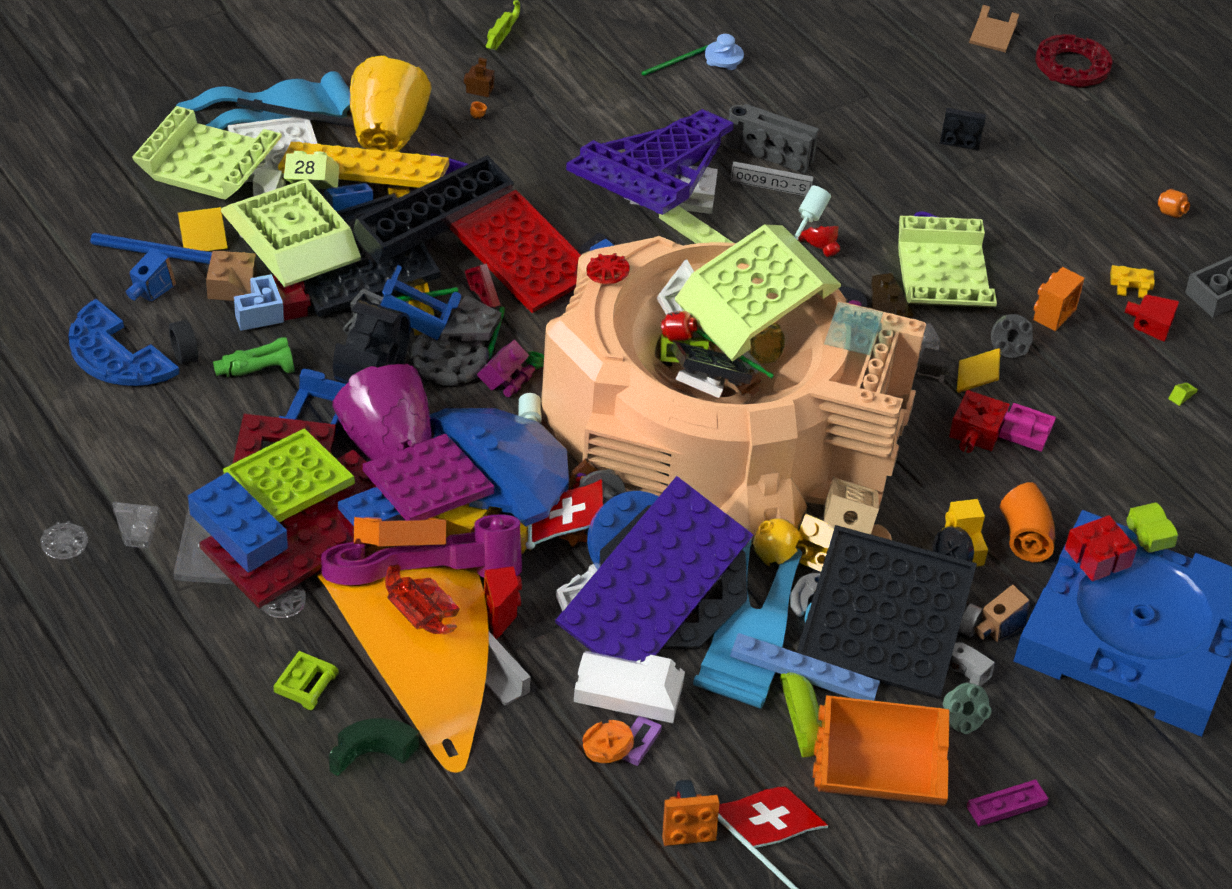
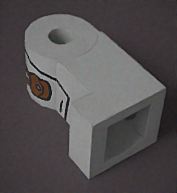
[949,642,995,686]

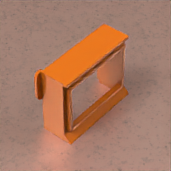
[354,516,446,546]

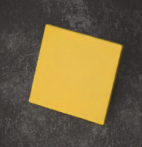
[178,207,228,252]
[957,348,1001,393]

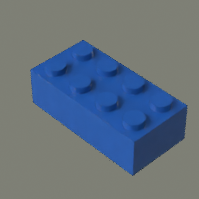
[188,472,288,573]

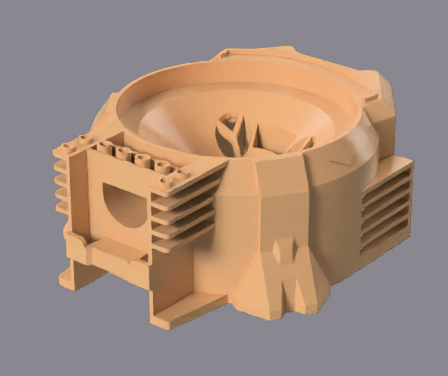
[541,236,926,545]

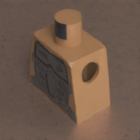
[974,585,1029,642]

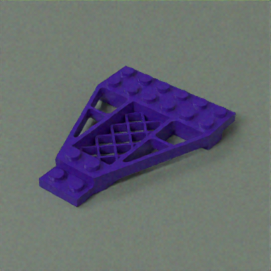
[566,109,734,215]

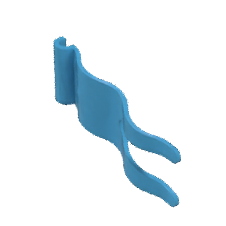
[176,71,350,130]
[693,537,802,709]

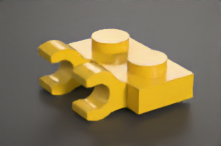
[1110,265,1154,298]

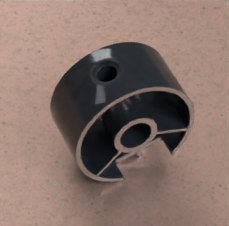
[333,300,411,384]

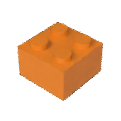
[1033,267,1085,331]

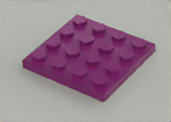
[363,434,494,520]

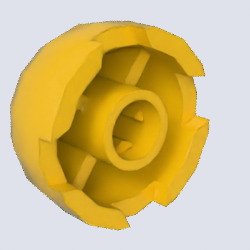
[753,518,802,566]

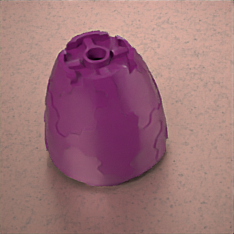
[332,364,431,461]

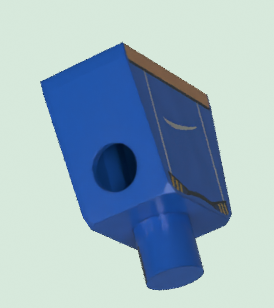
[126,248,176,301]

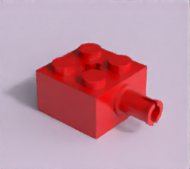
[949,390,1010,453]

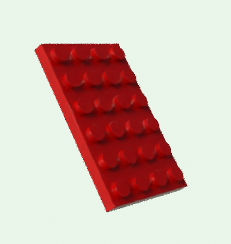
[450,190,581,313]

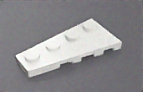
[675,369,725,398]

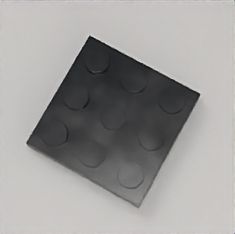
[671,340,752,386]

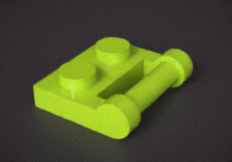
[274,651,339,710]

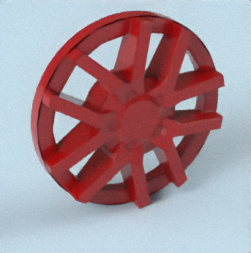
[586,253,630,284]

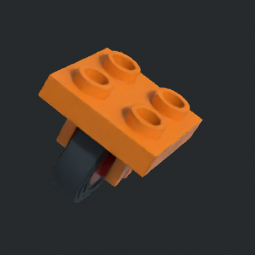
[662,780,719,846]

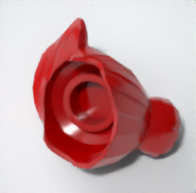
[798,226,840,257]

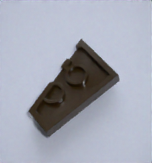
[871,273,914,319]

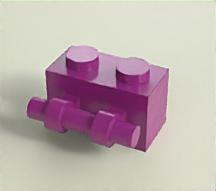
[477,339,535,397]

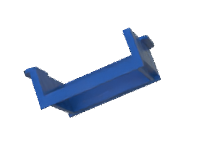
[380,265,461,340]
[279,369,346,440]

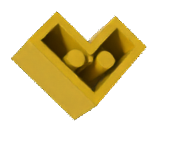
[942,499,988,566]

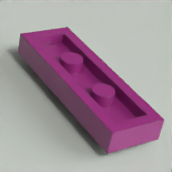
[967,779,1049,827]

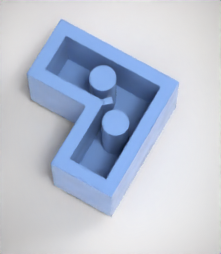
[234,274,284,331]

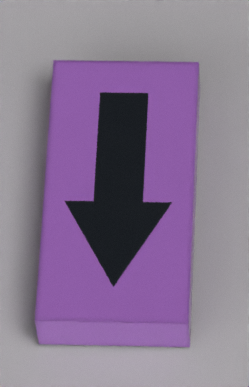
[622,716,662,766]

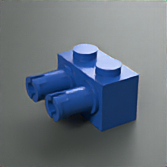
[324,183,373,211]

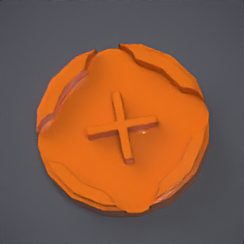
[583,720,634,763]

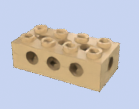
[824,477,879,534]

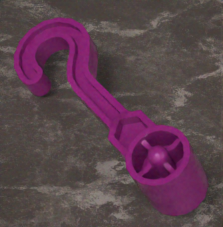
[321,515,522,585]

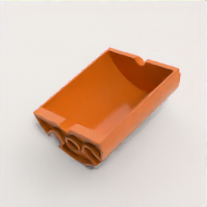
[813,695,949,806]

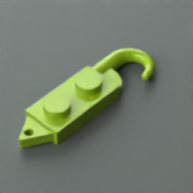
[486,0,520,50]

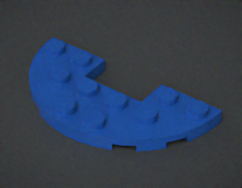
[69,299,180,386]

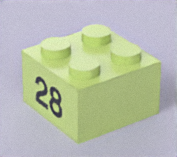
[284,151,340,189]

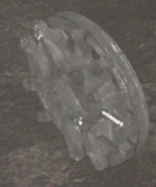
[40,521,87,559]

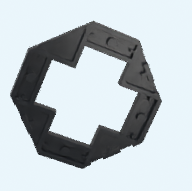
[599,505,747,649]

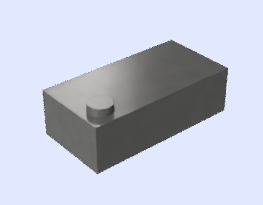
[1185,256,1232,318]

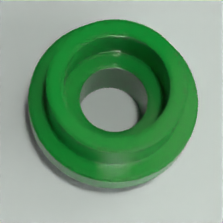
[525,351,544,369]

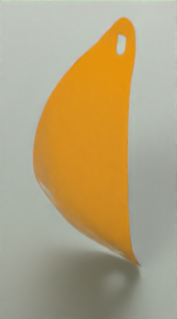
[316,566,489,773]

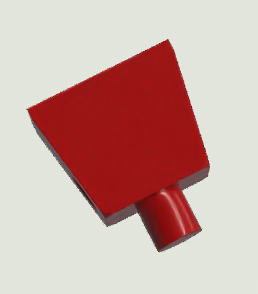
[1124,295,1179,342]

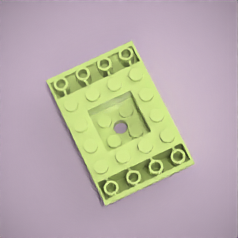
[221,179,361,287]

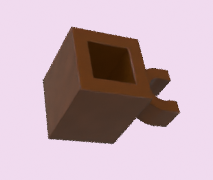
[464,57,495,98]

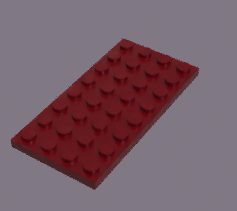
[199,450,376,608]

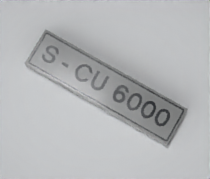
[730,162,813,196]

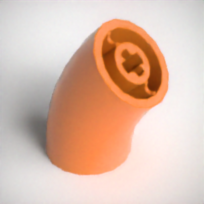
[1000,482,1056,562]

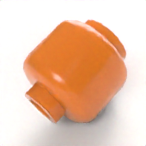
[1158,189,1190,218]

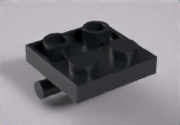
[939,108,986,151]

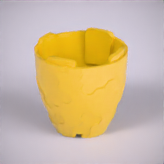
[350,56,432,152]

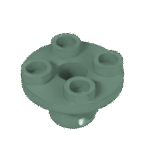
[943,683,992,734]

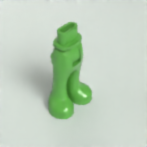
[213,337,295,377]

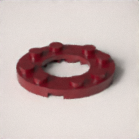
[1035,34,1112,88]

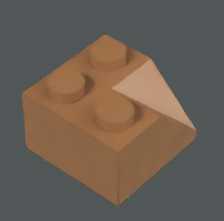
[206,251,257,301]

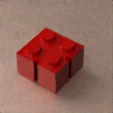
[1065,515,1137,582]

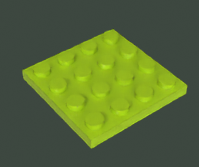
[223,428,355,522]

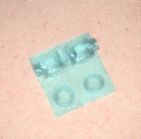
[824,302,883,355]

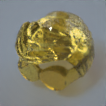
[748,323,785,364]

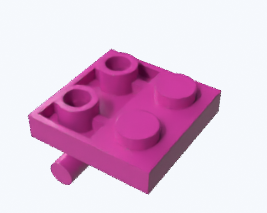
[999,403,1056,452]

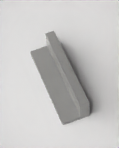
[485,631,530,705]

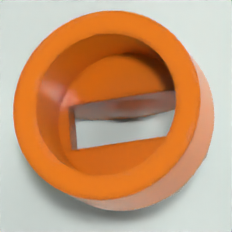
[470,101,487,119]

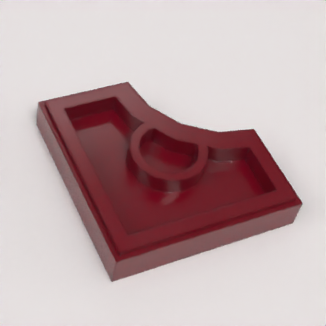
[465,263,500,308]

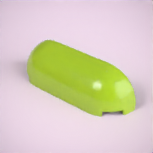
[780,672,822,758]

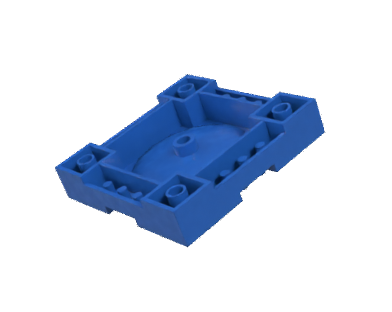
[1013,510,1232,737]

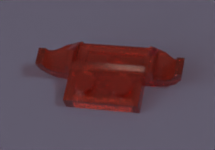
[385,564,460,635]

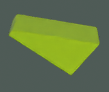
[1168,383,1198,406]

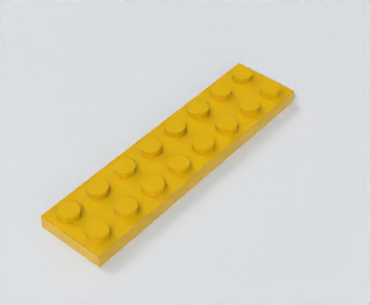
[278,142,449,188]

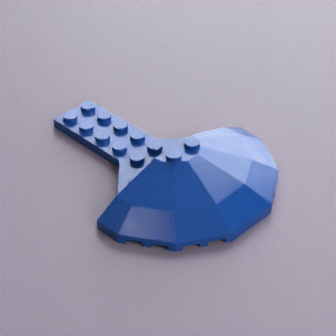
[338,408,569,527]

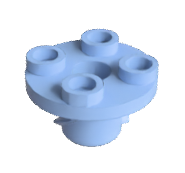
[705,34,744,70]

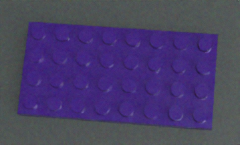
[555,476,753,663]

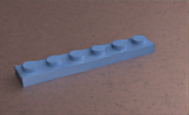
[730,633,880,701]

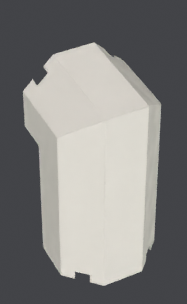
[574,651,685,723]

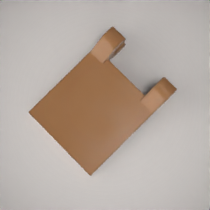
[969,5,1019,53]

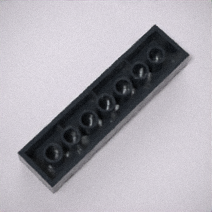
[352,155,514,264]

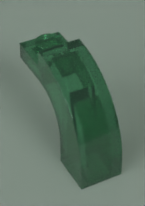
[329,718,419,777]

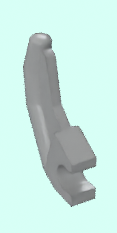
[790,573,820,617]

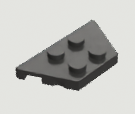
[441,295,502,341]

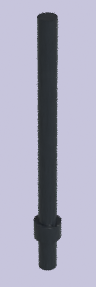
[237,98,355,129]

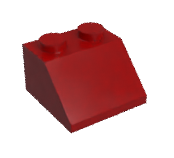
[484,566,522,639]

